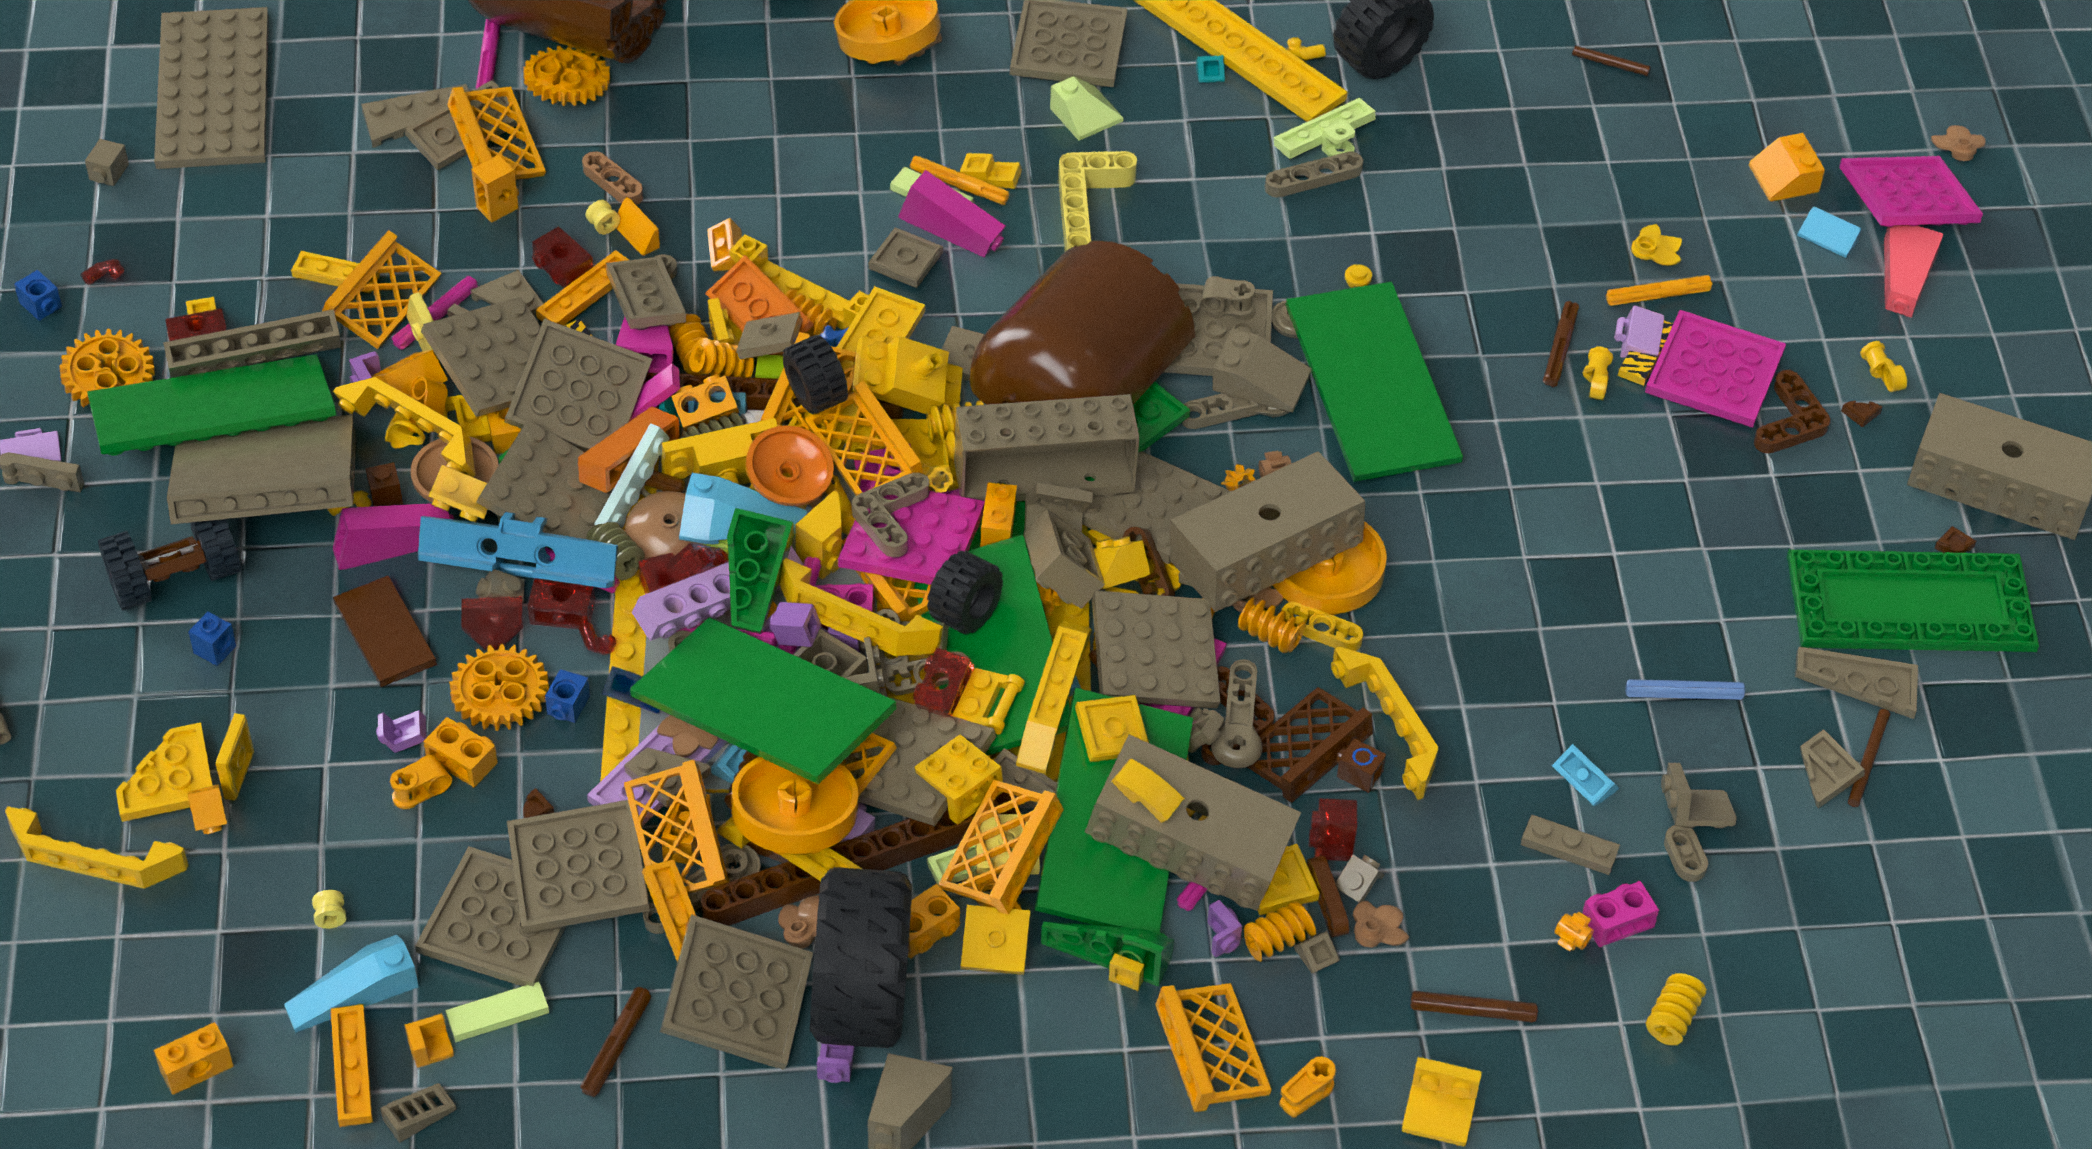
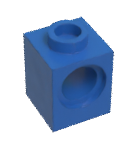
[14,270,62,321]
[188,611,236,666]
[545,669,590,723]

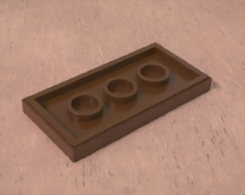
[333,576,437,687]

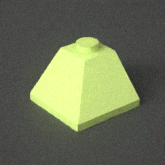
[1050,76,1123,140]

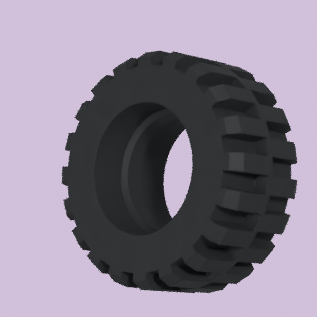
[1333,0,1434,79]

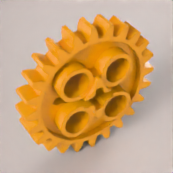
[523,46,610,106]
[59,328,155,407]
[449,644,549,731]

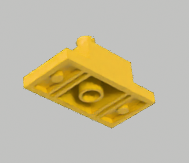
[852,336,963,414]
[662,418,778,485]

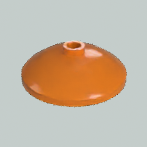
[746,426,834,506]

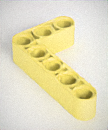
[1058,151,1137,252]

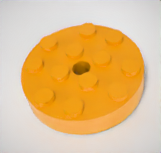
[834,0,941,64]
[1273,521,1387,615]
[732,757,858,855]

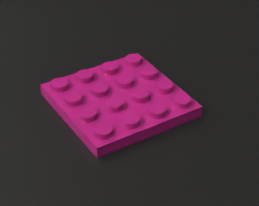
[1839,156,1983,227]
[1645,310,1786,428]
[838,481,985,585]

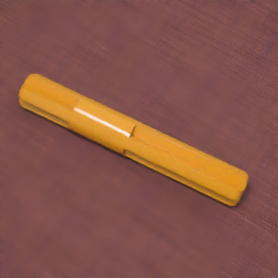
[910,156,1009,205]
[1606,275,1712,306]

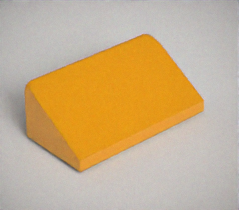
[616,197,660,256]
[707,218,742,271]

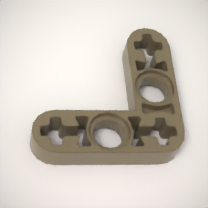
[852,473,929,558]
[876,609,972,695]

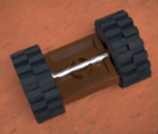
[98,519,241,611]

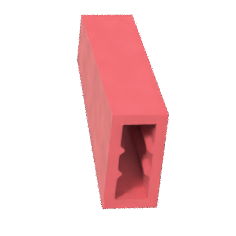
[1884,225,1943,318]

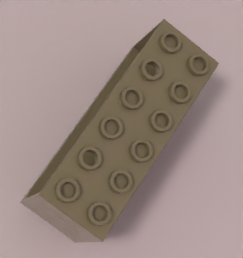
[1907,393,2092,540]
[954,394,1139,501]
[1170,451,1365,612]
[1085,734,1301,911]

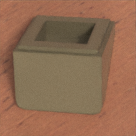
[1294,931,1340,973]

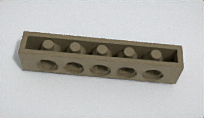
[163,309,341,378]

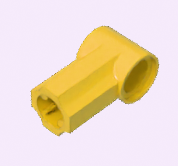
[922,464,953,493]

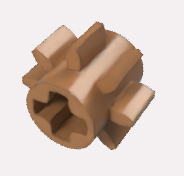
[1259,450,1292,477]

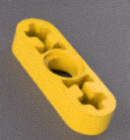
[1282,602,1363,651]

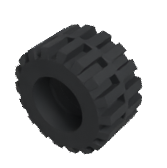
[783,334,848,415]
[927,551,1003,634]

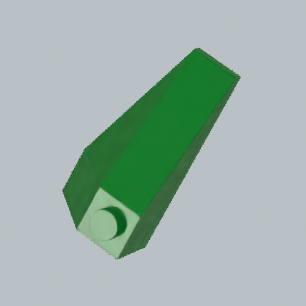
[727,508,795,634]
[1041,921,1174,987]

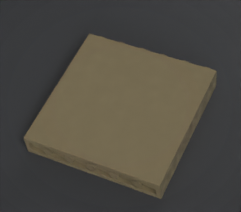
[167,414,356,524]

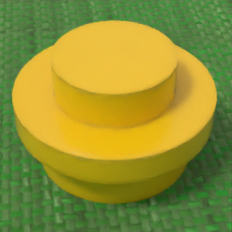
[1345,264,1372,288]

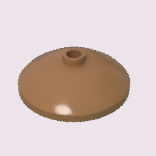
[411,437,499,502]
[625,491,703,572]

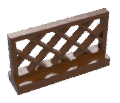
[1247,687,1373,803]

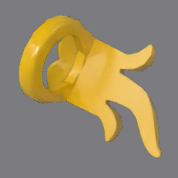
[385,413,425,448]

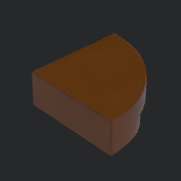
[1841,401,1882,427]
[1934,526,1977,553]
[523,788,554,818]

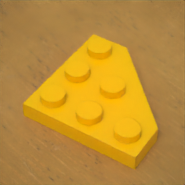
[116,722,213,822]

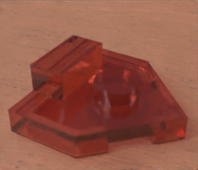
[462,596,523,652]

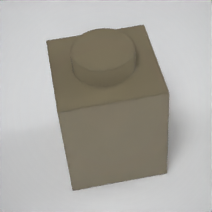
[85,139,129,186]

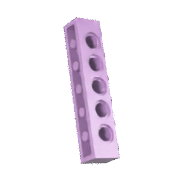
[632,546,803,641]

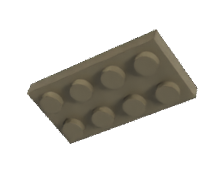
[405,80,525,170]
[606,256,686,329]

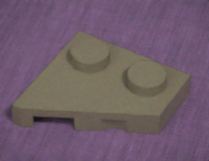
[471,270,543,317]
[1188,707,1224,753]
[1800,729,1864,808]
[624,747,711,808]

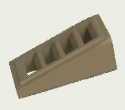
[380,1083,457,1143]

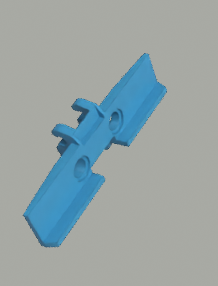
[417,512,618,589]

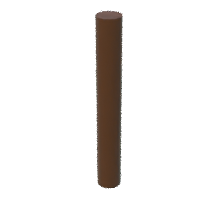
[1572,45,1651,76]

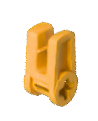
[1279,1056,1336,1118]

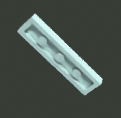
[594,423,670,528]

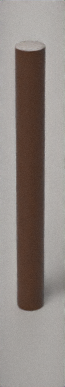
[1848,709,1890,807]

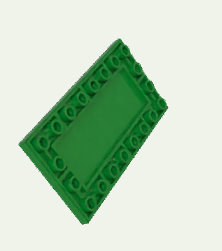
[1285,281,1463,482]
[87,354,336,456]
[914,534,1071,756]
[1787,549,2039,652]
[630,617,897,785]
[1035,688,1193,933]

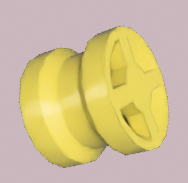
[586,200,620,235]
[312,890,346,929]

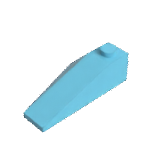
[679,473,807,545]
[284,935,418,1033]

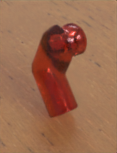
[81,259,125,285]
[579,623,617,655]

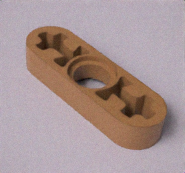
[582,152,643,205]

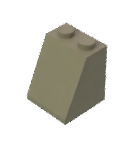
[868,1053,952,1149]

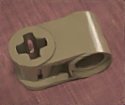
[1200,276,1255,317]

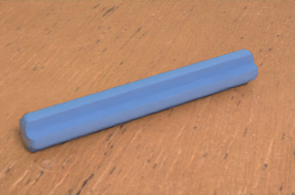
[1625,679,1745,700]

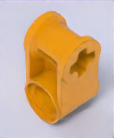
[405,376,448,433]
[390,755,452,809]

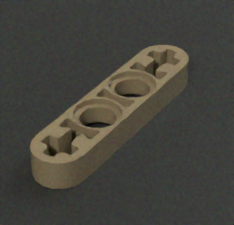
[1265,152,1363,197]

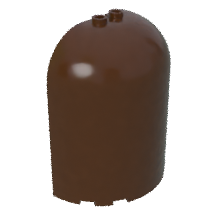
[468,0,667,63]
[969,241,1195,405]

